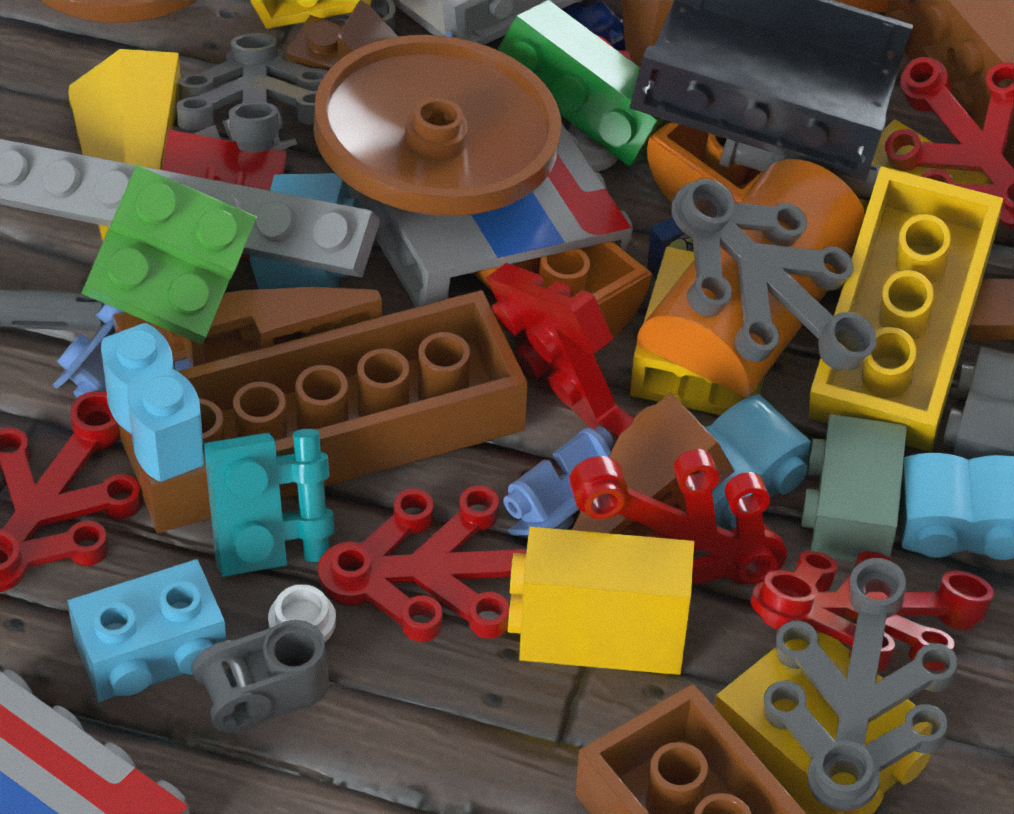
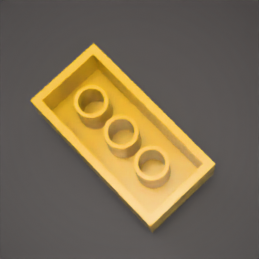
[809,166,1003,452]

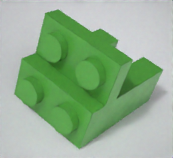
[81,164,257,344]

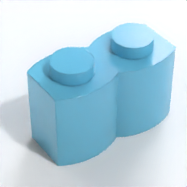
[101,323,204,482]
[704,394,811,529]
[899,453,1014,560]

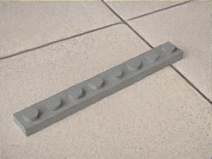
[0,139,381,278]

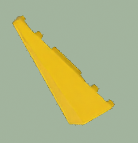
[68,49,181,241]

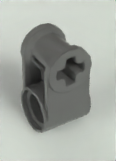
[191,620,330,733]

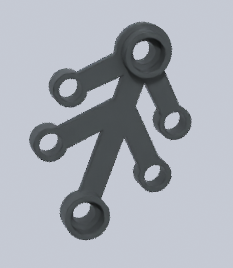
[177,33,328,152]
[671,179,877,370]
[764,558,958,811]

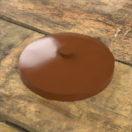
[313,35,562,216]

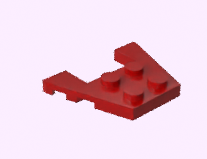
[486,263,634,449]

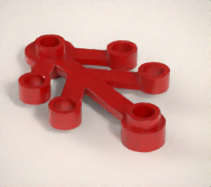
[885,57,1014,230]
[0,391,142,592]
[569,449,787,585]
[318,485,527,642]
[751,551,994,671]

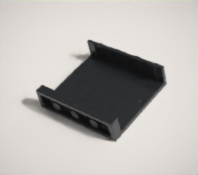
[629,0,913,182]

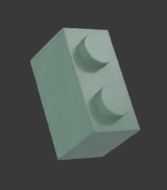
[801,414,907,561]

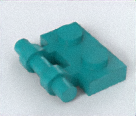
[204,429,335,577]

